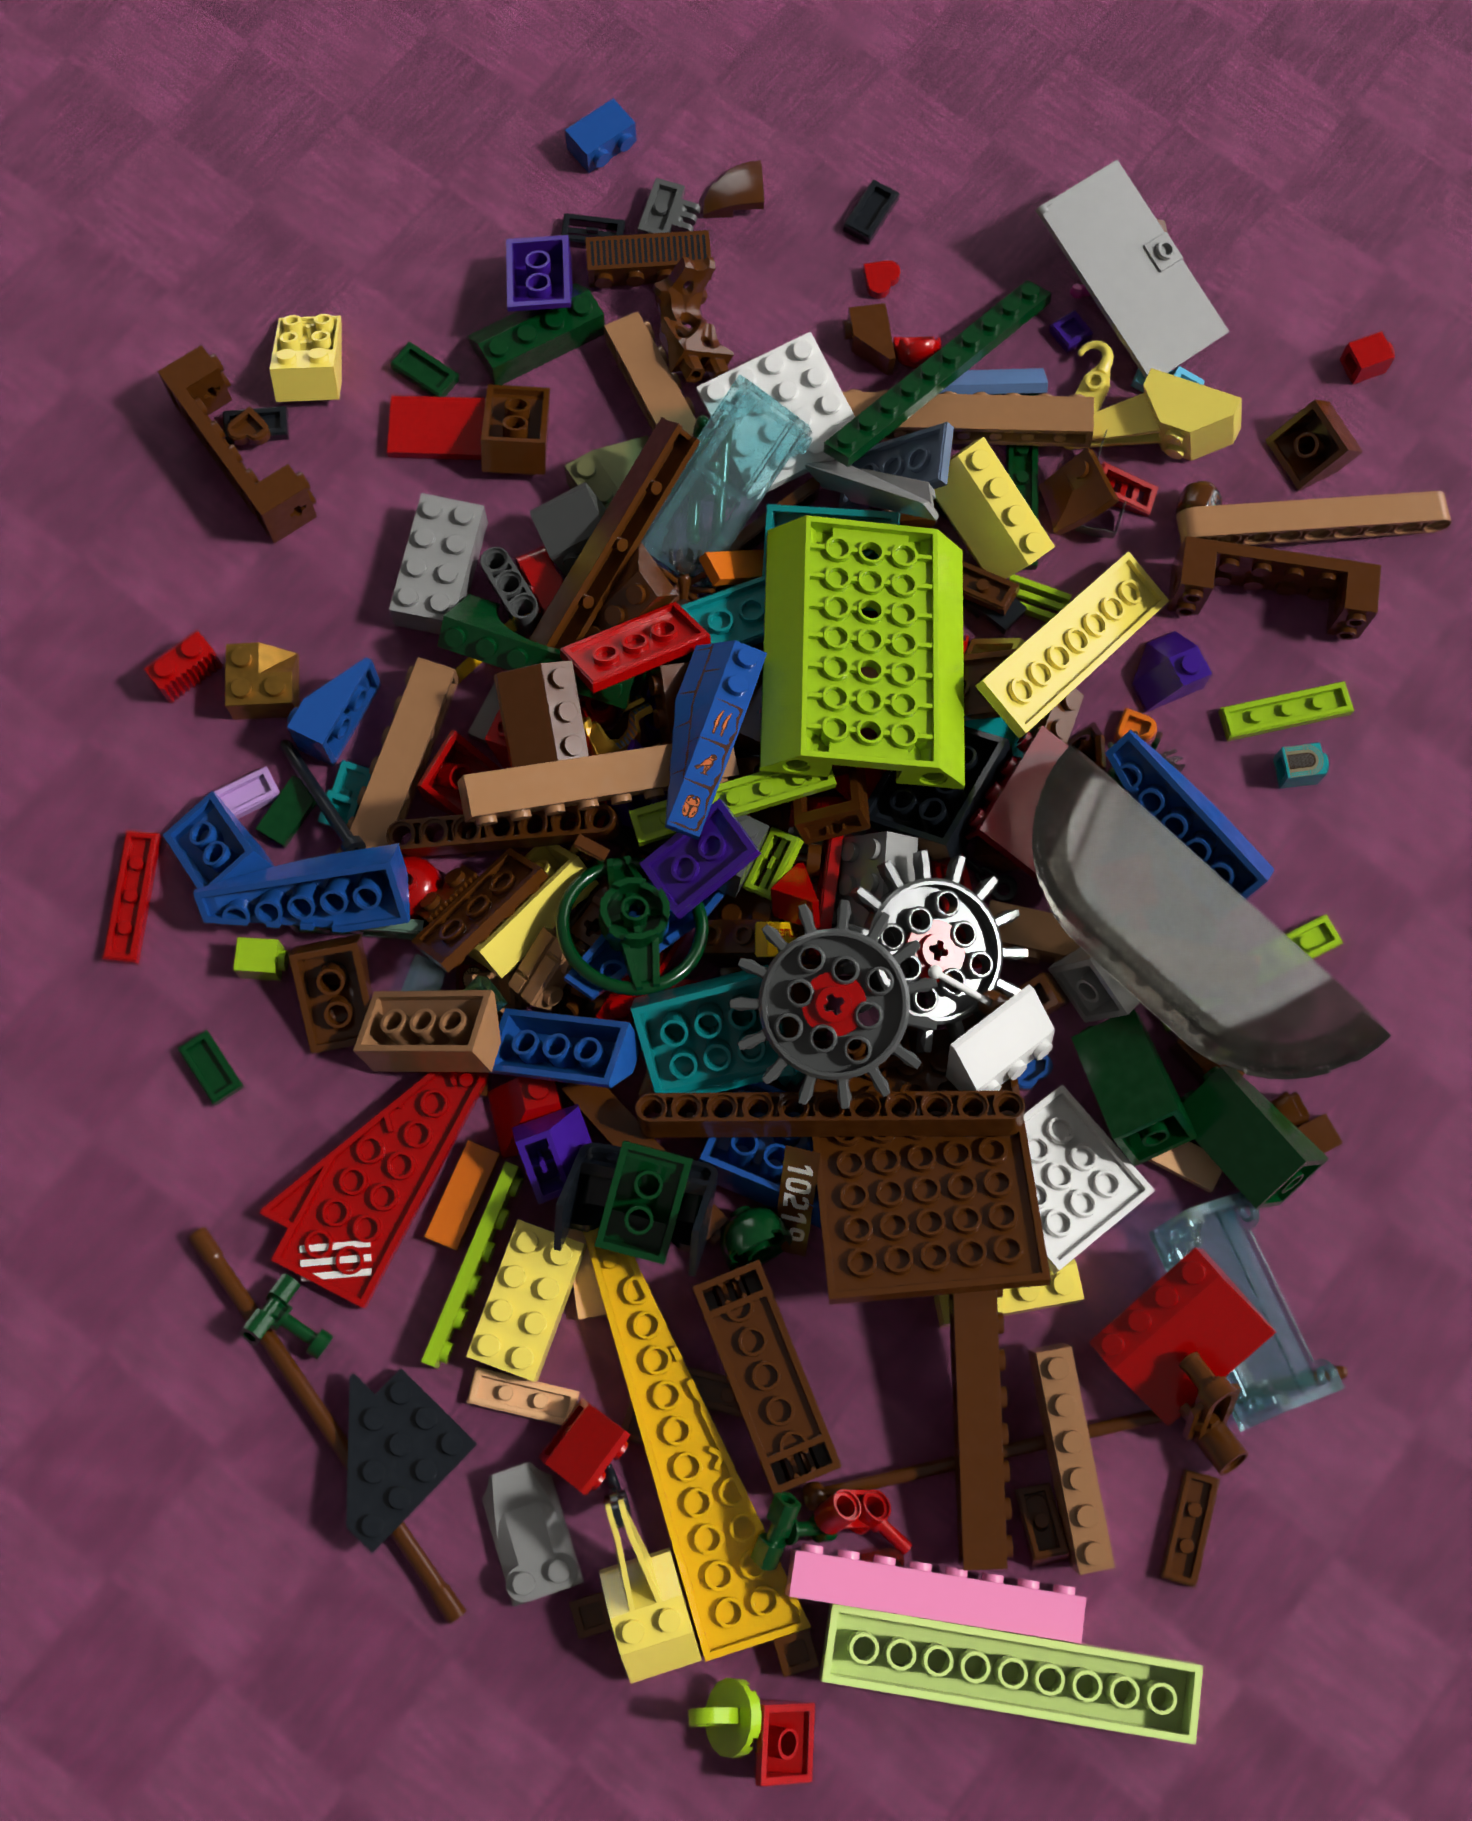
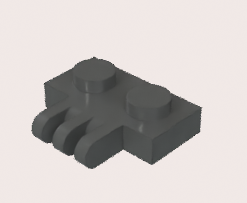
[638,178,701,234]

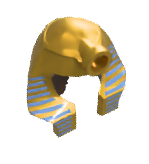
[582,694,661,756]

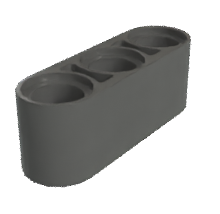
[480,547,543,635]

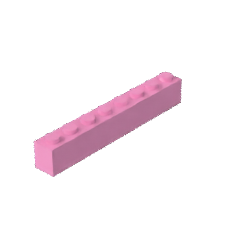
[785,1543,1086,1644]

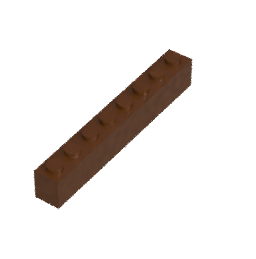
[949,1289,1013,1570]

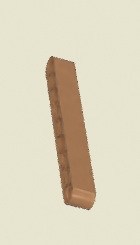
[1176,491,1452,545]

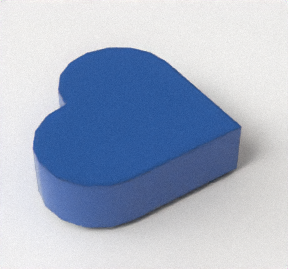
[1017,1055,1053,1091]

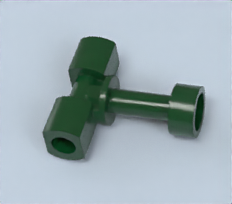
[239,1273,334,1360]
[750,1492,838,1570]

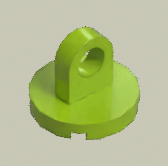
[688,1678,762,1758]

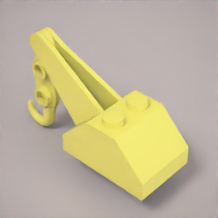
[1063,340,1242,461]

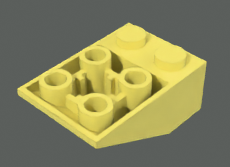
[270,314,342,402]

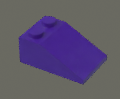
[506,235,573,312]

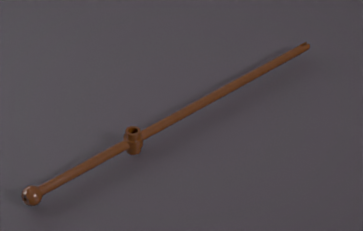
[802,1365,1348,1511]

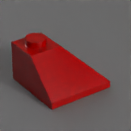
[487,1077,562,1159]

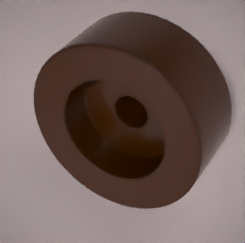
[793,844,822,878]

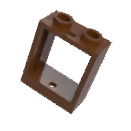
[793,765,871,845]

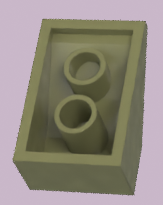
[564,436,681,509]

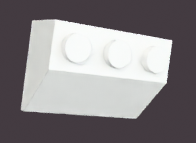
[946,984,1055,1091]

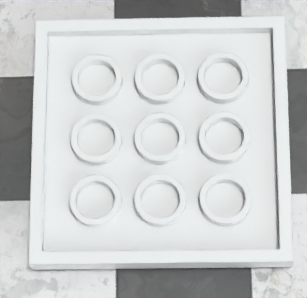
[696,331,855,499]
[1024,1084,1155,1275]

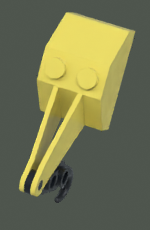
[599,1463,702,1684]

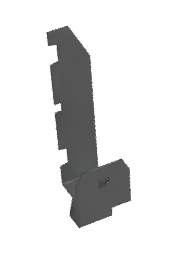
[1075,430,1126,539]

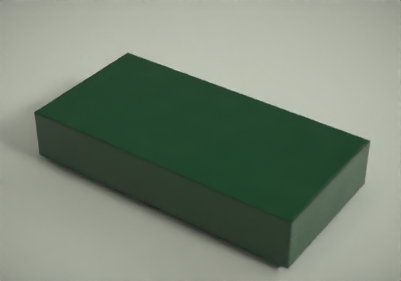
[390,341,460,397]
[256,775,316,849]
[177,1029,245,1106]

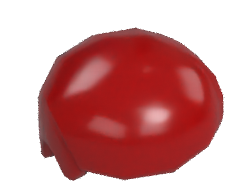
[893,336,942,369]

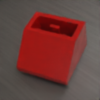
[539,1398,631,1496]

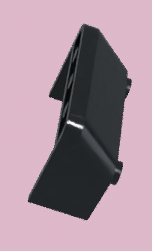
[554,1143,718,1277]

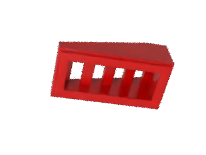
[1101,461,1159,517]

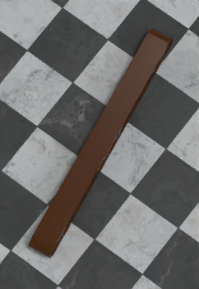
[635,1091,1025,1138]

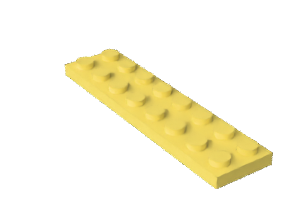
[976,551,1169,738]

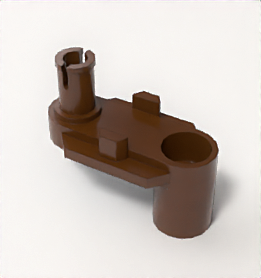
[1179,1352,1249,1476]

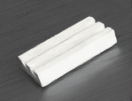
[300,1241,372,1282]

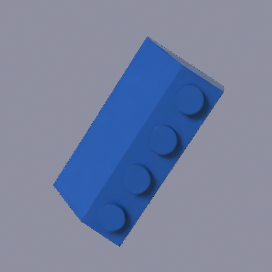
[487,1008,641,1088]

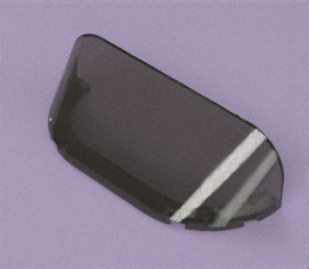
[1032,745,1392,1080]

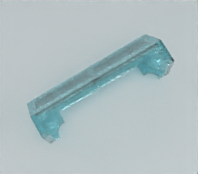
[640,374,812,595]
[1148,1192,1345,1432]

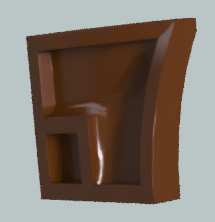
[1038,447,1119,535]

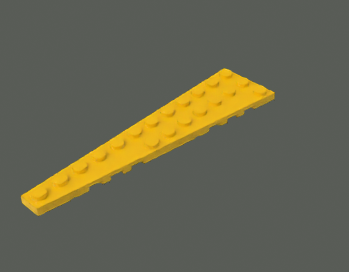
[583,1227,811,1662]

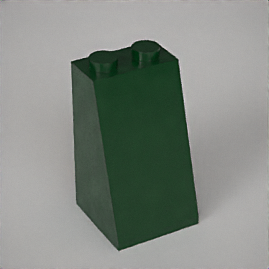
[1071,1009,1198,1167]
[1180,1066,1329,1209]

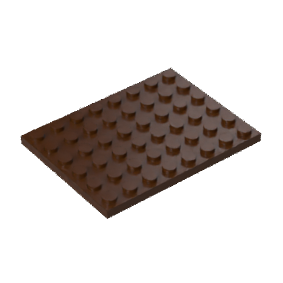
[812,1027,1051,1305]

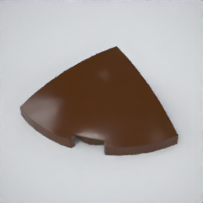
[703,160,764,218]

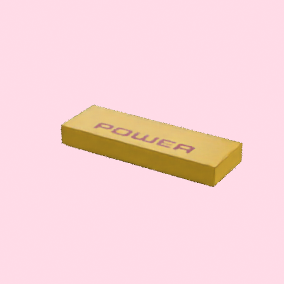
[755,922,805,957]

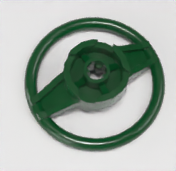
[556,856,709,996]

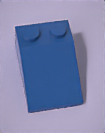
[287,657,382,767]
[163,791,274,889]

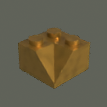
[225,642,299,720]

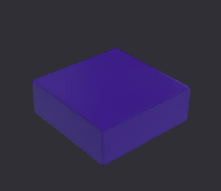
[1049,310,1093,354]

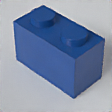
[565,98,637,173]

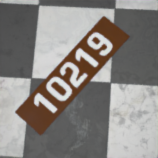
[773,1145,821,1257]

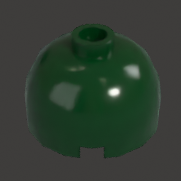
[720,1206,793,1271]

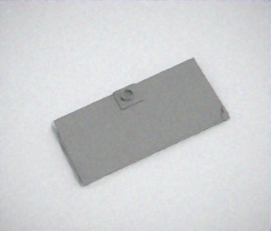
[1035,160,1229,379]

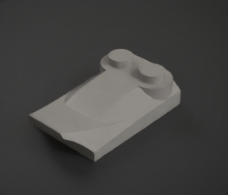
[482,1462,584,1607]

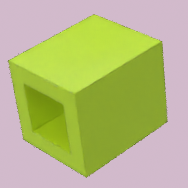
[233,937,289,981]

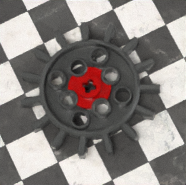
[835,850,1028,1053]
[730,900,938,1109]

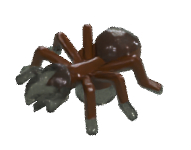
[656,547,724,606]

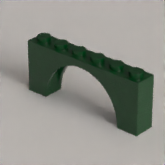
[437,594,649,709]

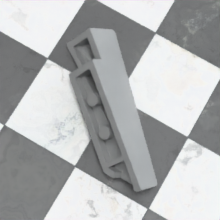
[805,460,939,521]

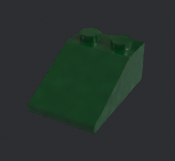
[594,1140,693,1265]

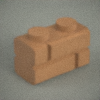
[508,926,586,1010]

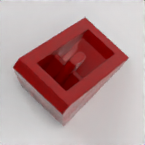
[771,862,821,929]

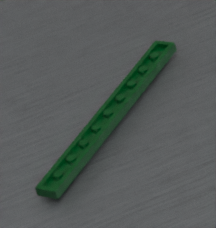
[824,280,1052,467]

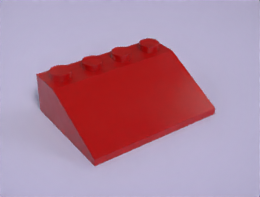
[1089,1247,1277,1427]

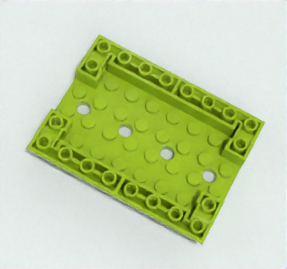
[760,515,965,789]

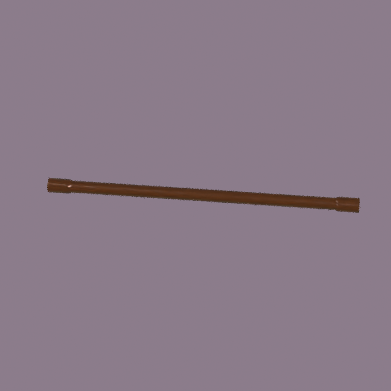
[188,1227,467,1625]

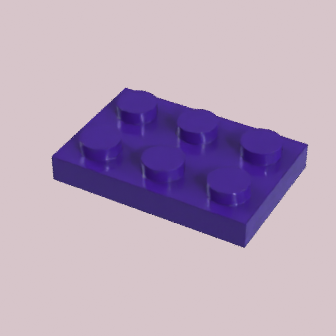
[639,798,761,919]

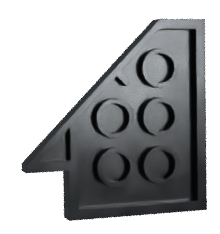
[346,1368,477,1554]

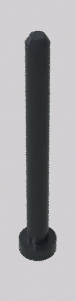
[279,739,366,852]

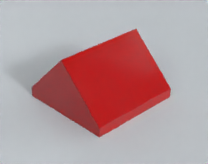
[417,730,500,815]
[754,1699,815,1786]

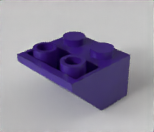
[512,1104,592,1205]

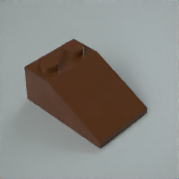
[481,384,550,476]
[289,934,373,1054]

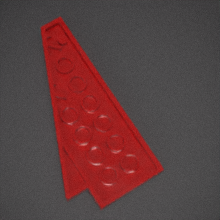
[260,1072,492,1309]

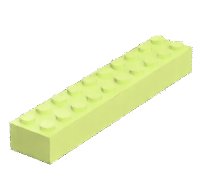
[819,1603,1203,1745]

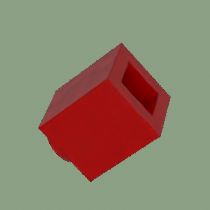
[1339,331,1395,385]

